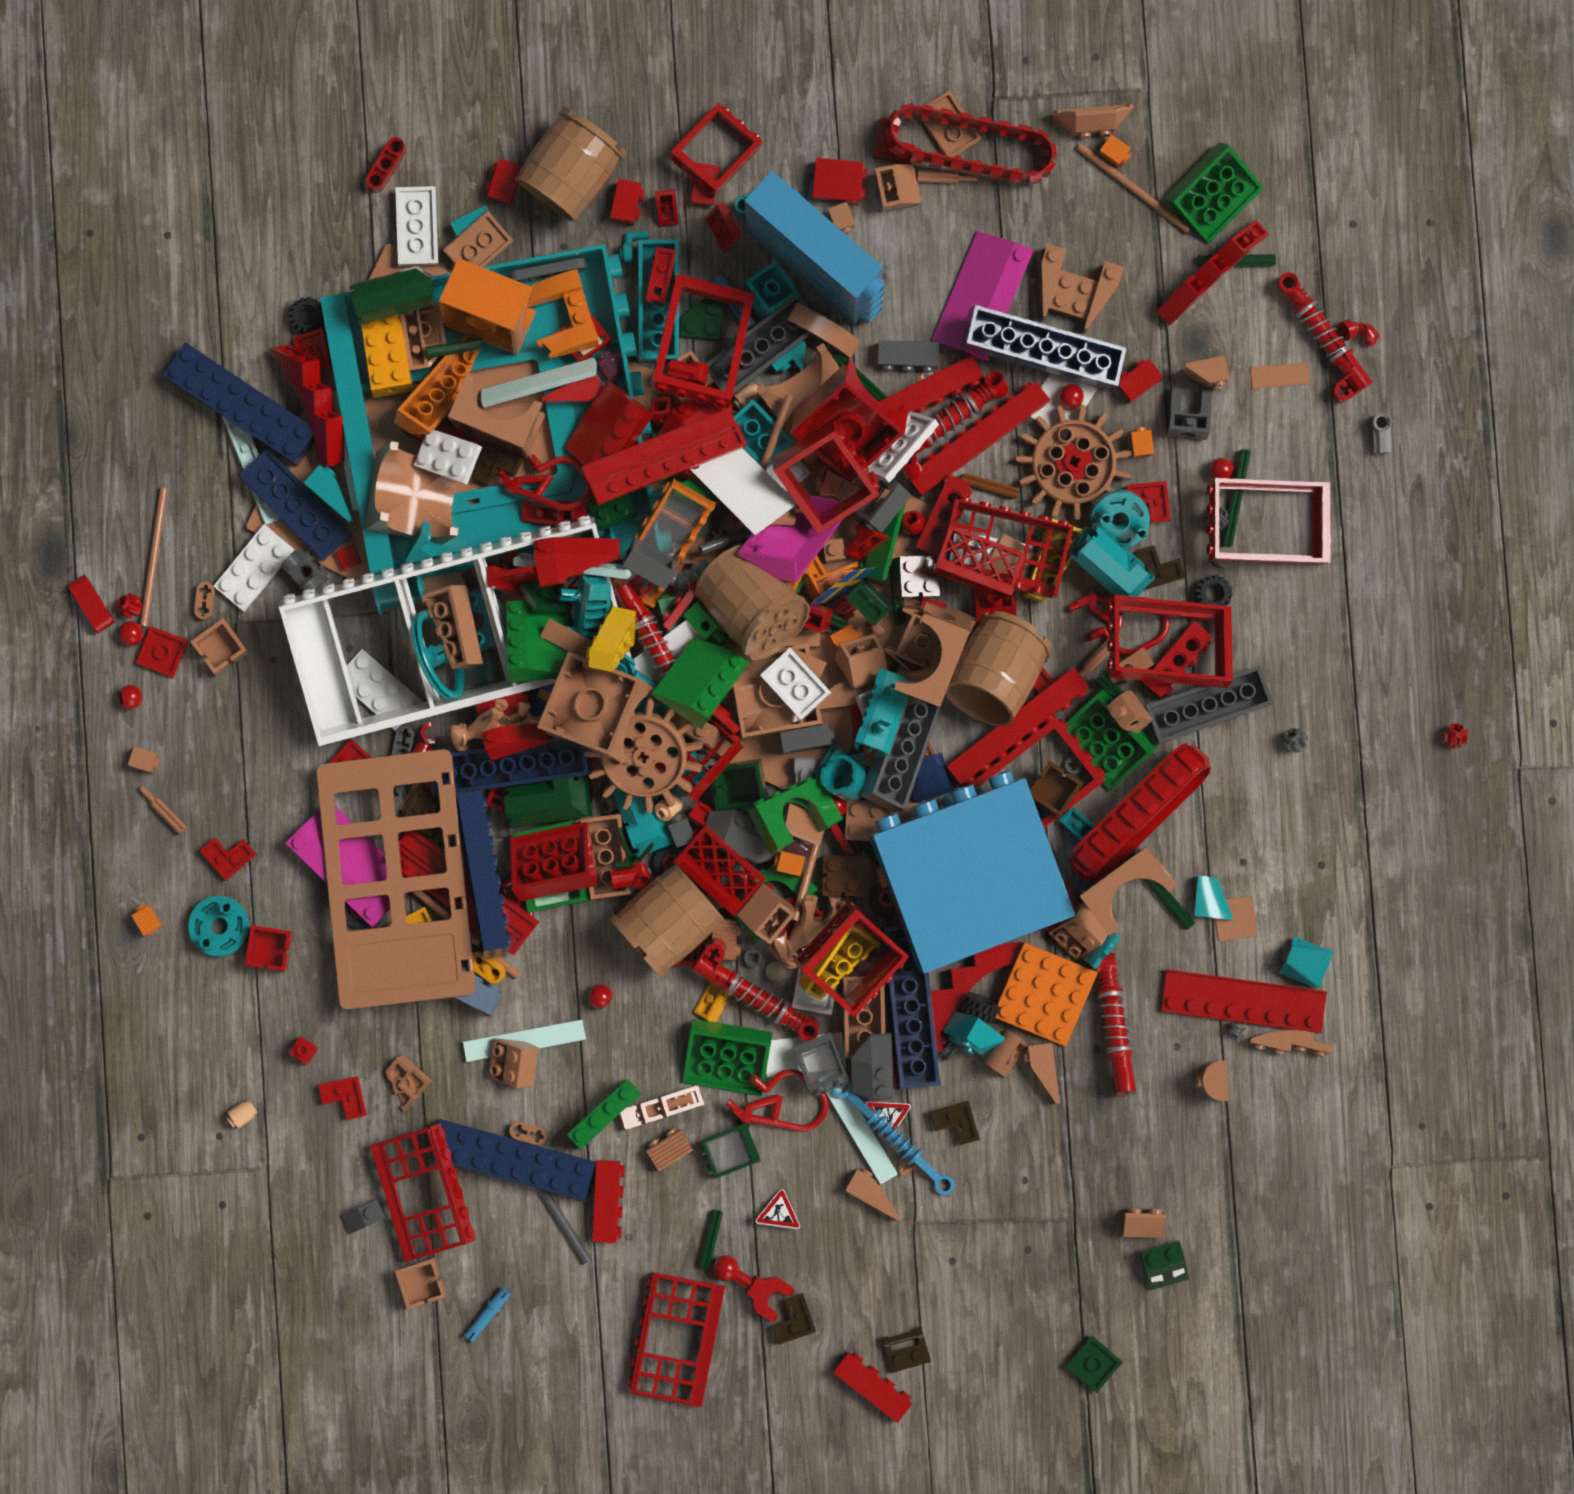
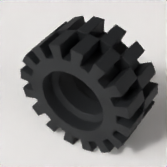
[289,297,325,334]
[1195,575,1233,606]
[960,992,1000,1023]

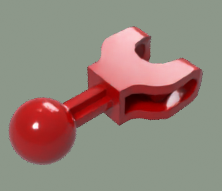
[713,1255,795,1322]

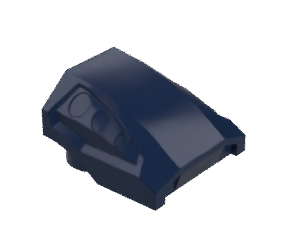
[912,752,953,803]

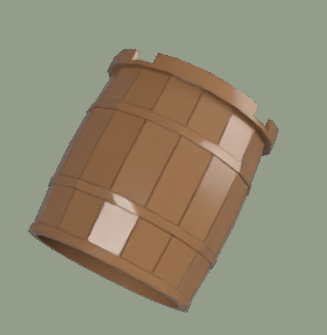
[515,107,627,223]
[695,544,810,660]
[946,611,1053,727]
[609,864,725,979]

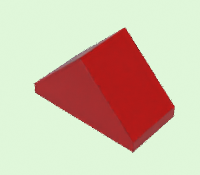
[655,189,679,227]

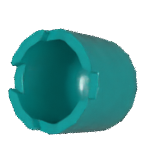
[820,755,868,801]

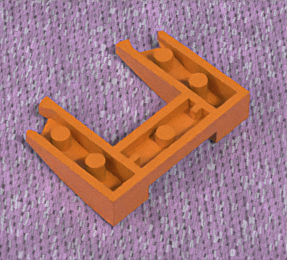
[527,269,599,359]
[803,527,860,601]

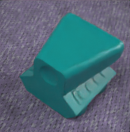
[1279,936,1334,989]

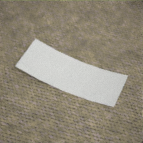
[766,1032,846,1077]

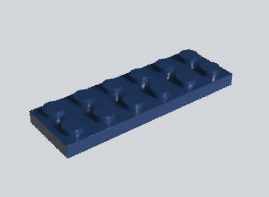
[239,448,352,562]

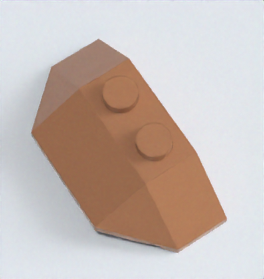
[1052,104,1133,139]
[400,300,446,371]

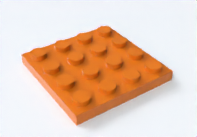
[995,941,1098,1046]

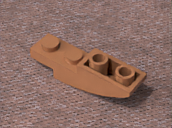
[1249,1030,1333,1057]

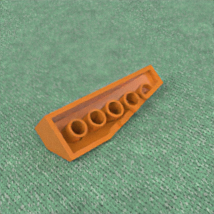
[394,334,480,434]

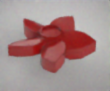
[501,549,525,568]

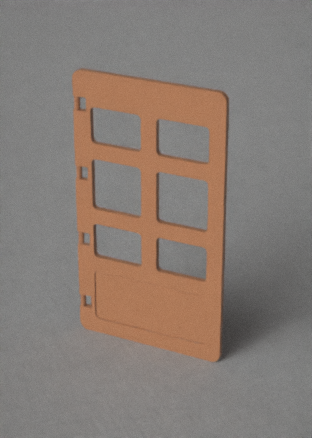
[317,749,476,1010]

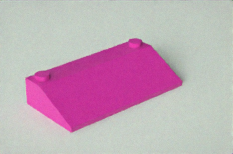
[932,231,1034,364]
[738,491,842,582]
[286,806,409,928]

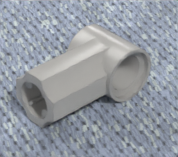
[1371,413,1391,454]
[794,757,815,787]

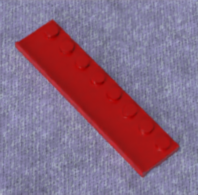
[581,408,747,506]
[399,831,540,956]
[1161,969,1327,1033]

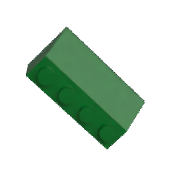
[860,499,906,584]

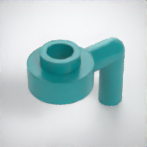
[620,231,649,263]

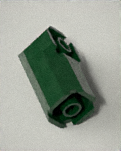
[349,266,436,325]
[504,776,592,828]

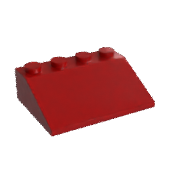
[565,380,654,465]
[510,822,597,901]

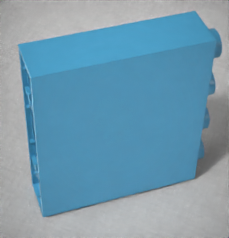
[745,171,886,326]
[868,770,1076,973]

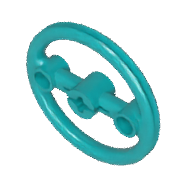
[411,610,465,701]

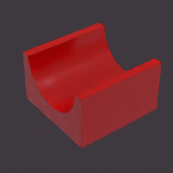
[791,359,909,483]

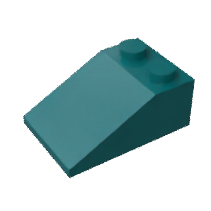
[734,399,794,468]
[304,465,355,527]

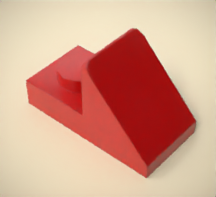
[844,524,888,560]

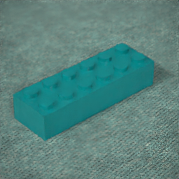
[638,240,679,363]

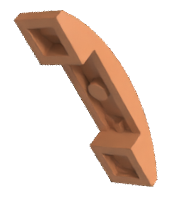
[787,302,860,359]

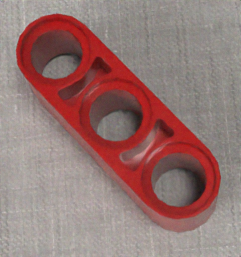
[366,137,406,193]
[68,574,116,634]

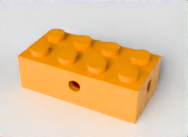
[360,315,414,398]

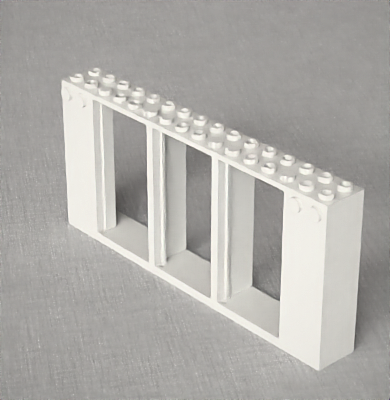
[279,515,632,746]

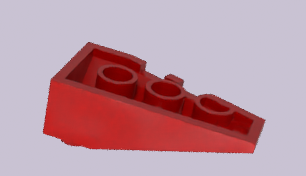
[534,537,620,587]

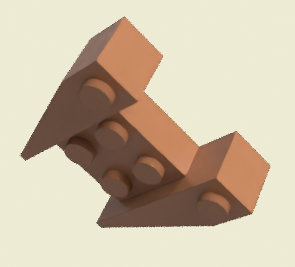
[1040,244,1124,333]
[884,605,976,671]

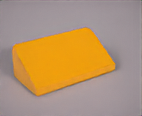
[693,982,731,1022]

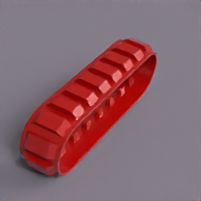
[884,103,1057,185]
[1068,743,1212,885]

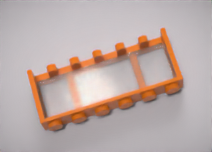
[612,479,716,608]

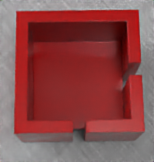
[245,925,294,972]

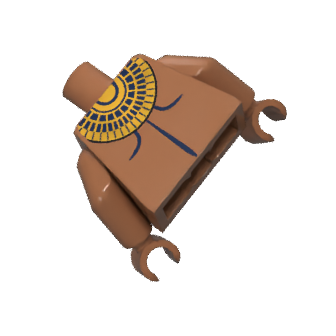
[815,460,865,502]

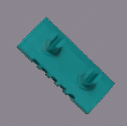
[559,574,611,641]
[854,669,912,758]

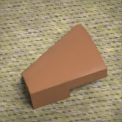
[385,1054,432,1112]

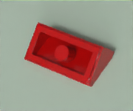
[691,163,720,206]

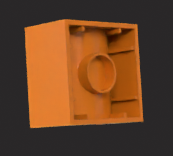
[439,258,536,355]

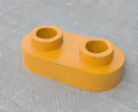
[472,950,506,984]

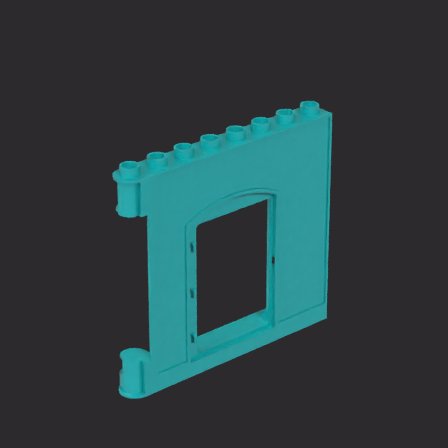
[320,244,674,615]

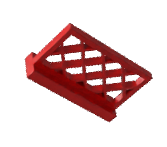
[933,525,1025,601]
[486,566,539,596]
[673,825,767,916]

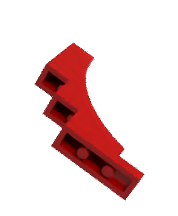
[1157,220,1269,325]
[270,344,345,467]
[931,942,1022,1051]

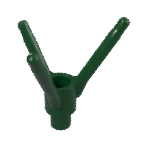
[614,827,655,869]

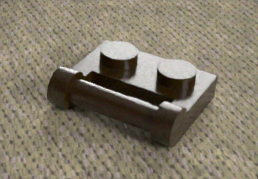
[404,788,441,839]
[882,1327,931,1373]

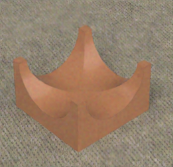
[756,343,840,465]
[448,372,546,459]
[366,442,458,545]
[894,602,971,707]
[733,644,822,741]
[537,652,655,764]
[1080,845,1177,935]

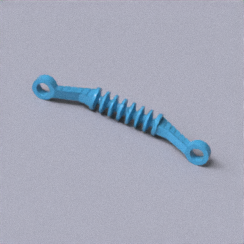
[832,1081,955,1195]

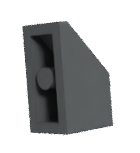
[667,813,695,847]
[342,1199,387,1234]

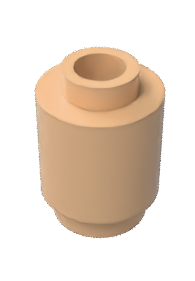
[733,383,762,411]
[654,794,683,821]
[227,1100,258,1128]

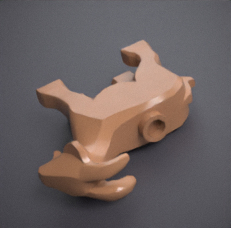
[450,699,541,751]
[773,894,854,966]

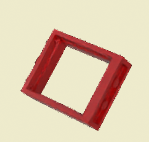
[669,103,763,198]

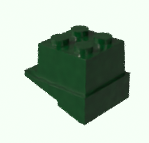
[708,758,768,812]

